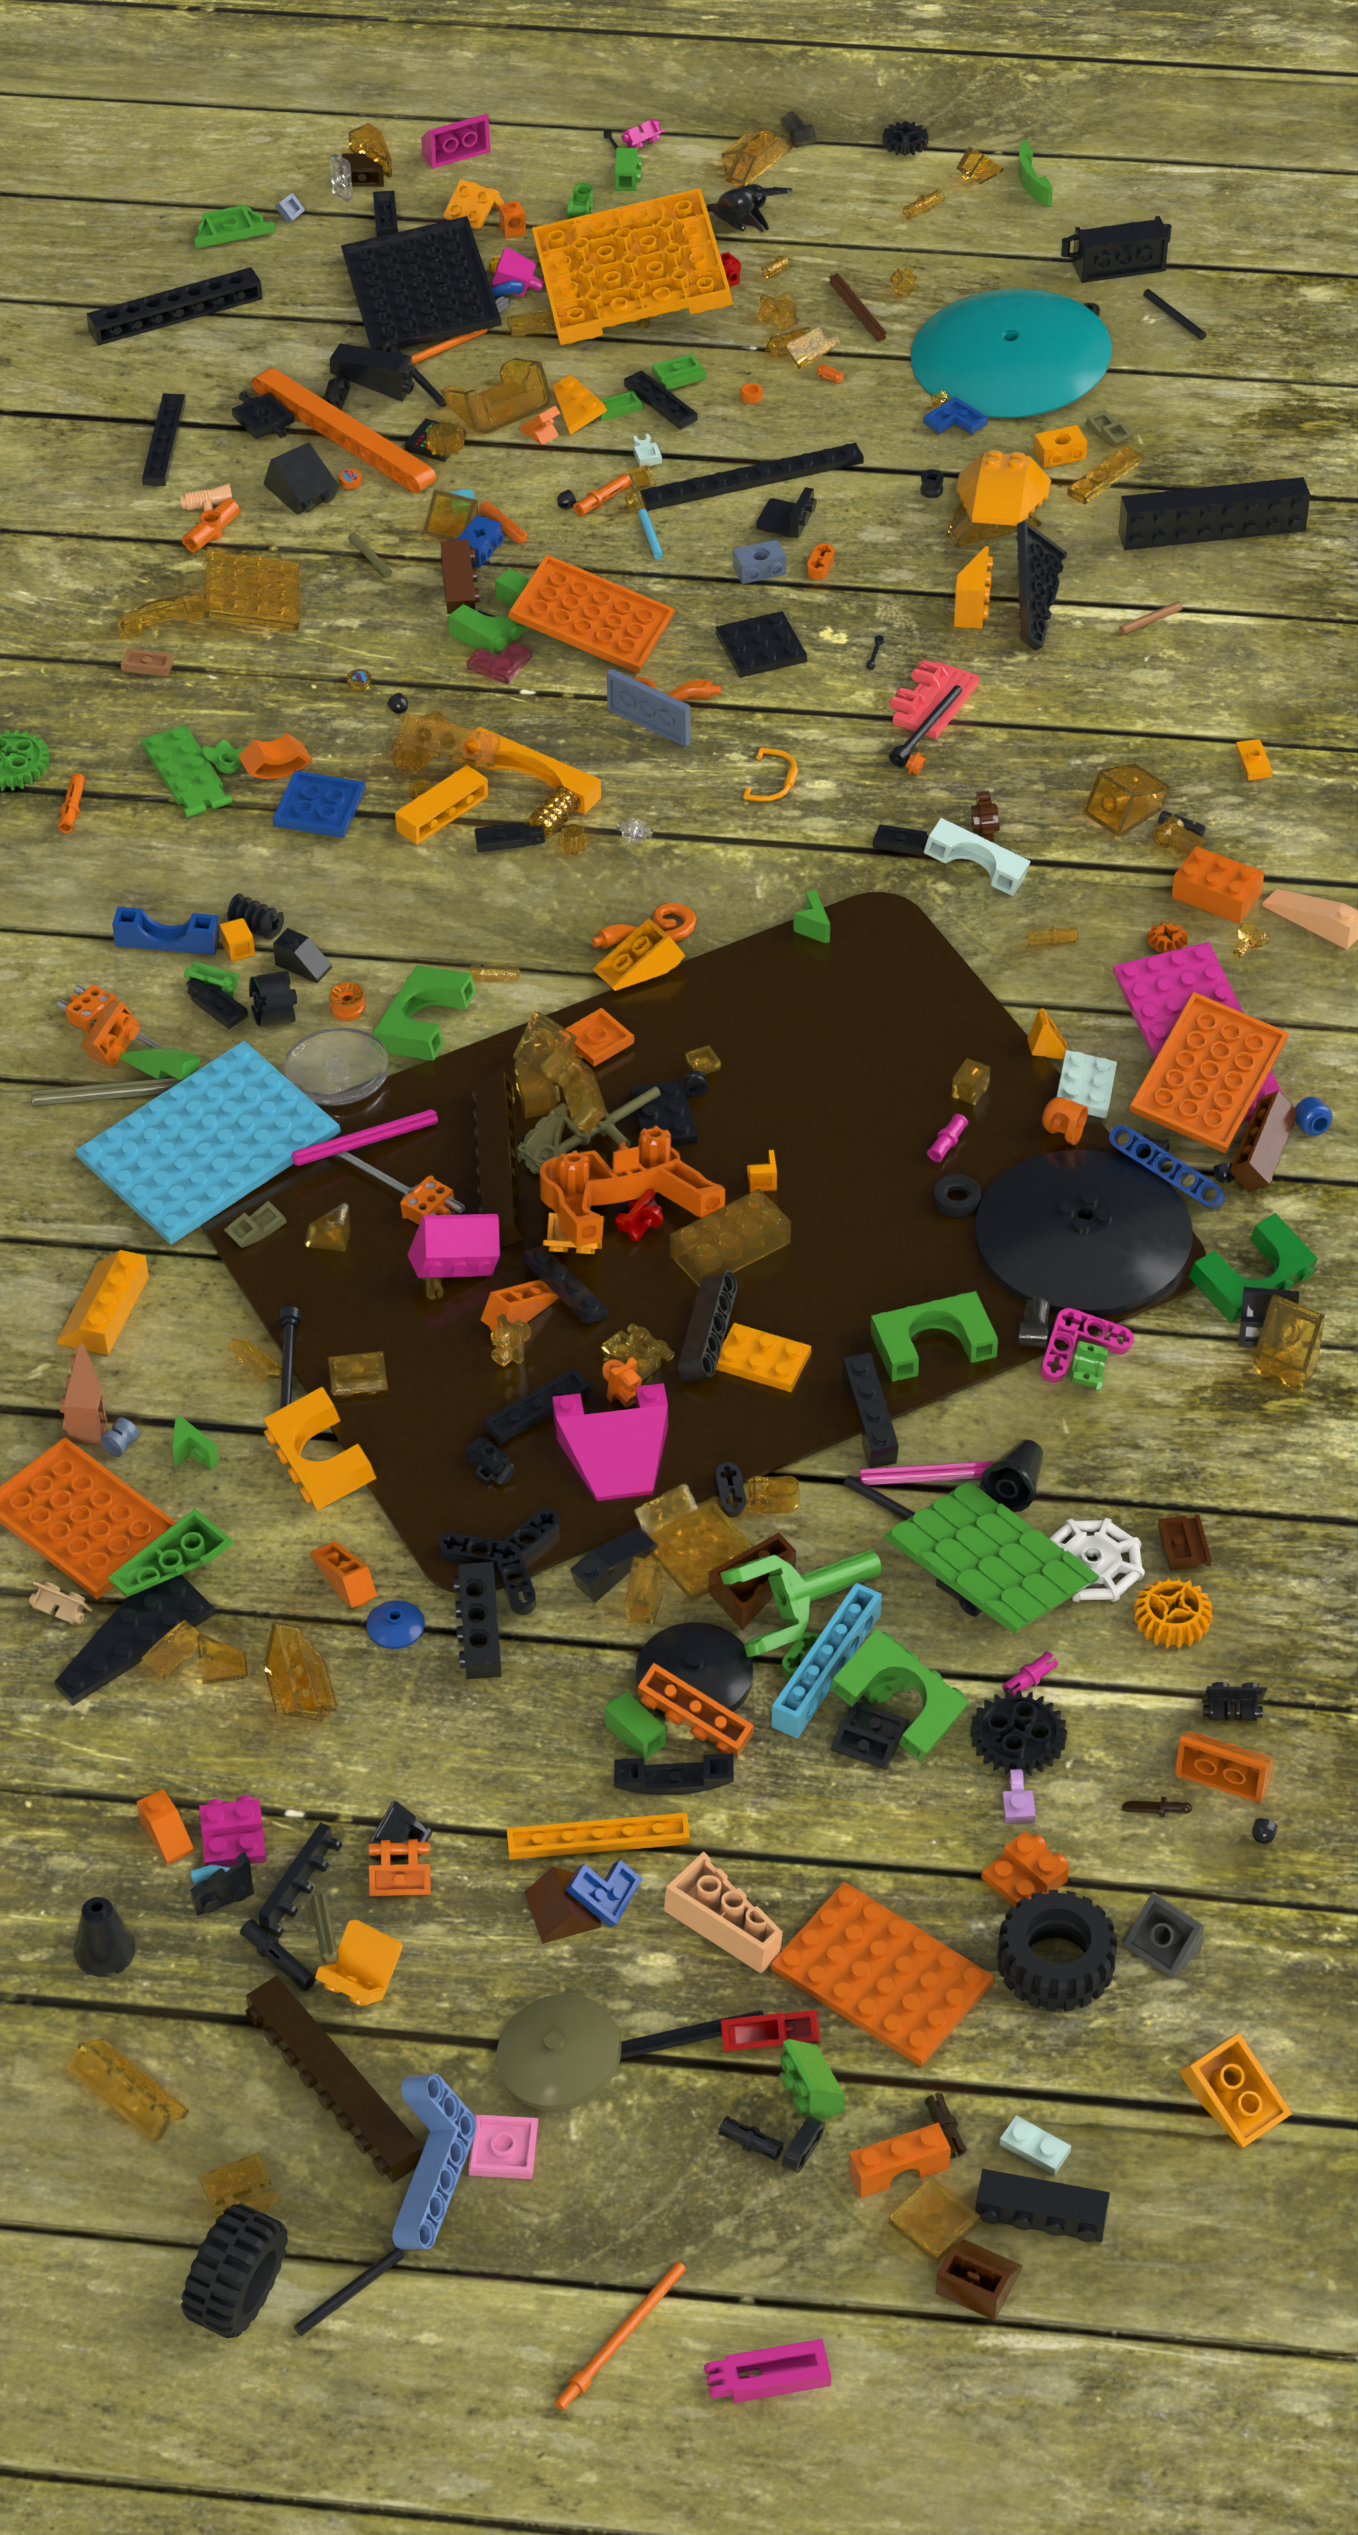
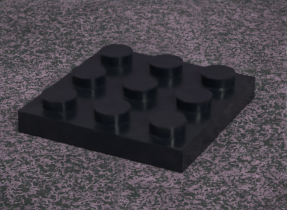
[716,611,807,678]

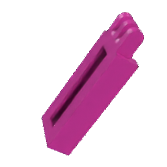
[704,2339,831,2403]

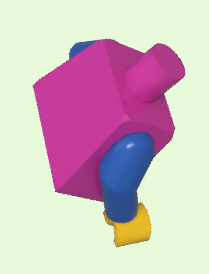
[489,247,544,298]

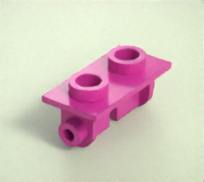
[621,119,666,149]

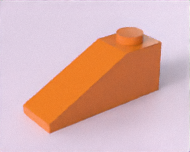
[481,1279,559,1334]
[310,1541,377,1608]

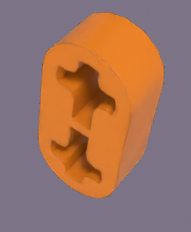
[807,543,835,580]

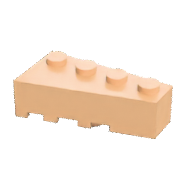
[664,1852,783,1973]

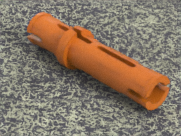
[573,473,632,517]
[57,773,86,834]

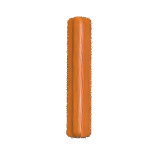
[479,501,528,545]

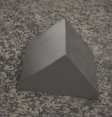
[1123,1892,1204,1979]

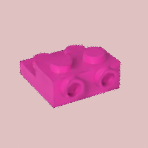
[199,1795,266,1867]

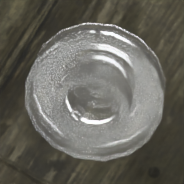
[616,817,654,845]

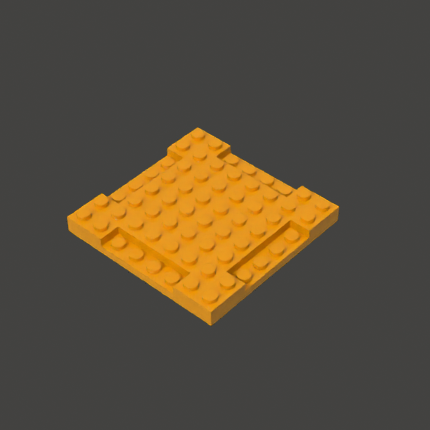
[532,188,733,345]

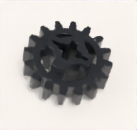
[882,121,928,156]

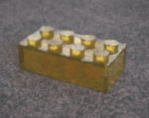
[670,1189,791,1287]

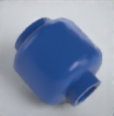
[1295,1096,1333,1136]

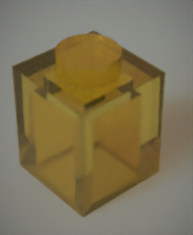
[952,1058,990,1105]

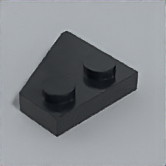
[190,1852,254,1916]

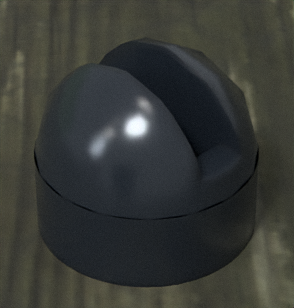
[557,489,576,510]
[387,693,408,714]
[1213,1163,1235,1183]
[1252,1818,1278,1844]

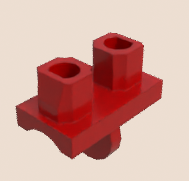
[615,1189,664,1242]

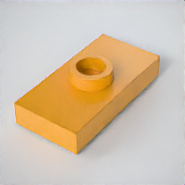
[1236,739,1273,781]

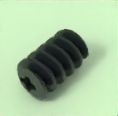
[227,893,284,940]

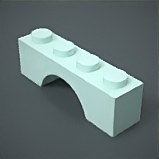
[924,818,1031,896]

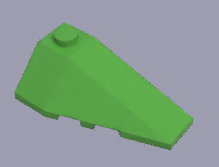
[108,1509,233,1597]

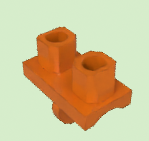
[602,1356,642,1408]

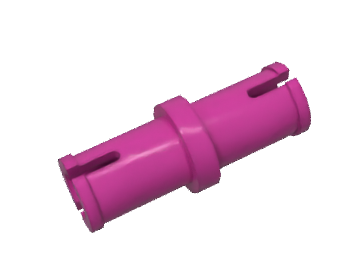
[927,1114,968,1162]
[1002,1651,1058,1697]

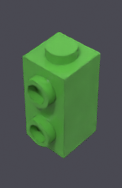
[615,148,642,191]
[605,1692,667,1760]

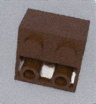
[936,2239,1023,2321]

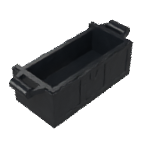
[1061,216,1172,283]

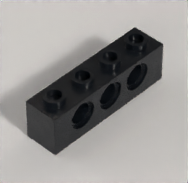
[453,1562,502,1679]

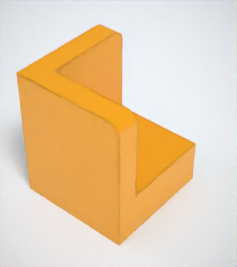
[219,918,255,962]
[747,1150,777,1192]

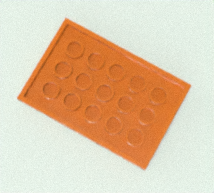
[508,554,675,674]
[1129,992,1289,1154]
[0,1437,176,1599]
[771,1882,994,2067]

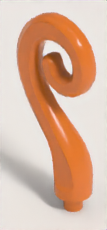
[633,677,722,702]
[591,903,696,949]

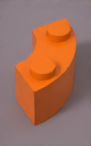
[238,733,313,779]

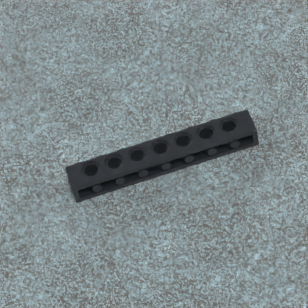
[86,267,263,346]

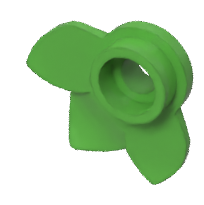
[203,739,246,774]

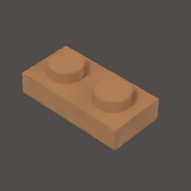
[121,648,174,677]

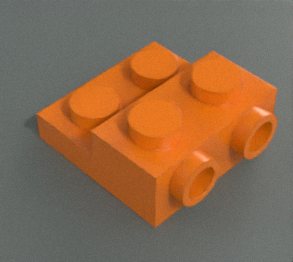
[981,1830,1069,1908]

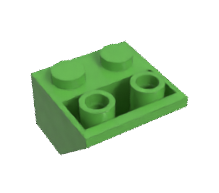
[780,2039,844,2121]

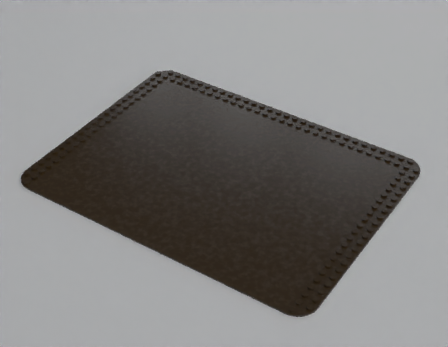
[200,892,1206,1595]

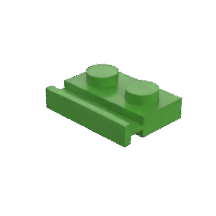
[652,353,706,390]

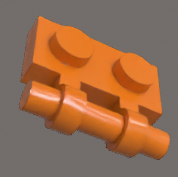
[369,1839,431,1896]

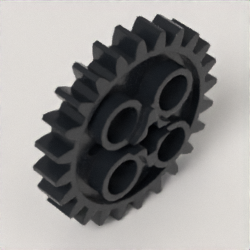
[970,1690,1067,1776]

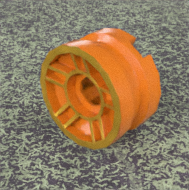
[329,981,366,1021]

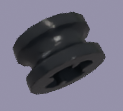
[684,1071,708,1097]

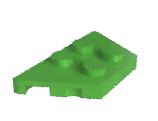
[194,205,276,249]

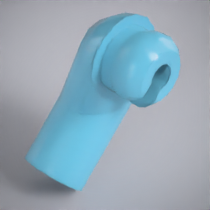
[190,1865,230,1885]

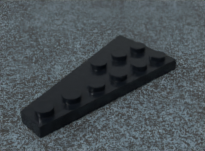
[1016,520,1067,651]
[55,1574,215,1706]

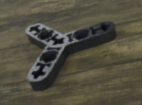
[438,1509,560,1615]

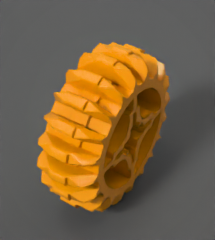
[1134,1576,1213,1649]

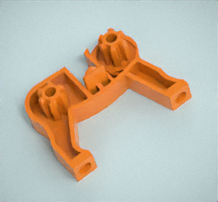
[540,1126,725,1247]

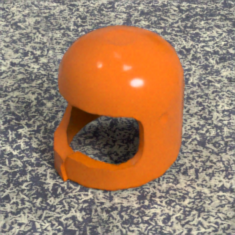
[1042,1097,1088,1145]

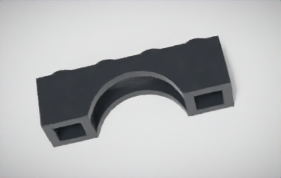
[842,1353,899,1468]

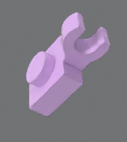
[1002,1769,1036,1824]

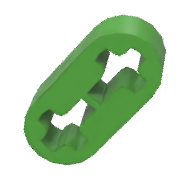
[782,1632,820,1680]

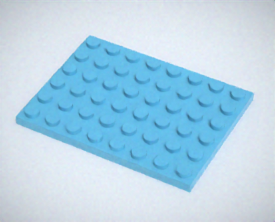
[75,1041,341,1245]

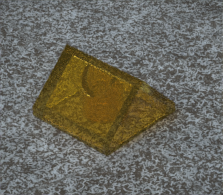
[422,489,479,541]

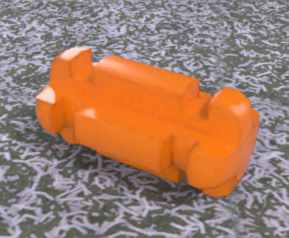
[817,364,844,384]

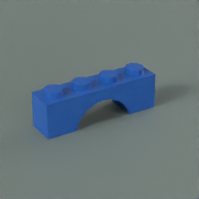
[112,907,220,955]

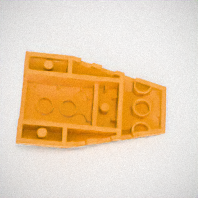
[956,450,1051,526]

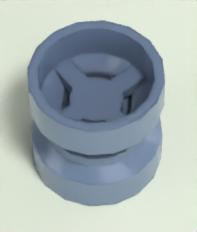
[100,1418,140,1457]

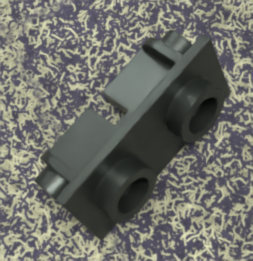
[322,370,351,410]

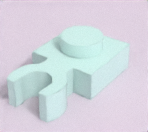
[633,434,662,467]

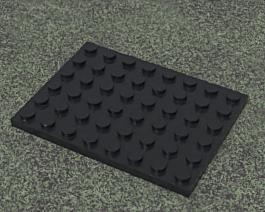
[341,216,502,351]

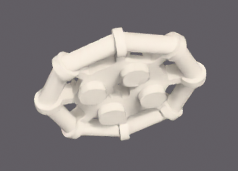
[1049,1518,1145,1603]

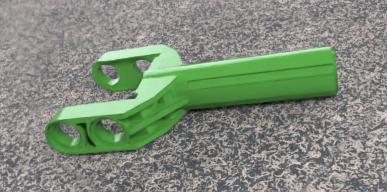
[720,1549,882,1657]

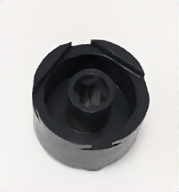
[249,971,297,1026]

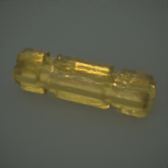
[469,965,520,980]

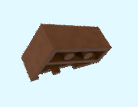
[441,539,480,614]
[709,1532,796,1631]

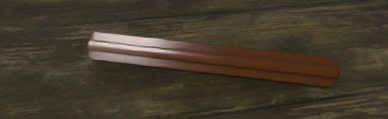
[829,273,886,341]

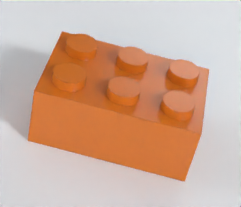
[1172,846,1264,924]

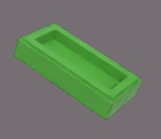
[599,391,643,421]

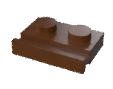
[1158,1514,1211,1571]

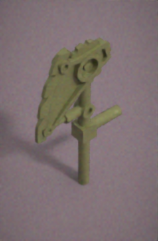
[517,1086,661,1175]

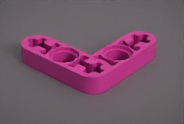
[1040,1308,1134,1383]

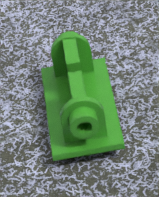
[184,961,240,999]

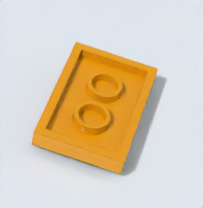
[716,1323,811,1392]

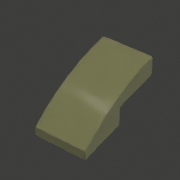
[1086,410,1133,446]
[224,1201,287,1248]

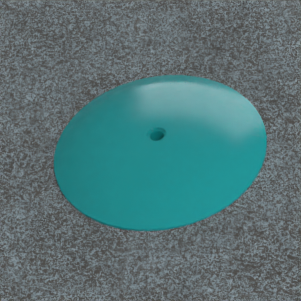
[911,288,1112,418]

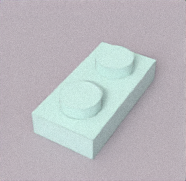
[999,2115,1071,2176]

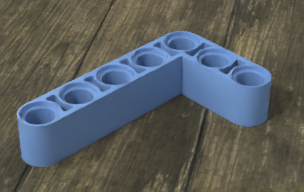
[393,2074,476,2250]

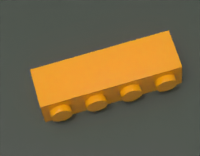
[395,765,488,845]

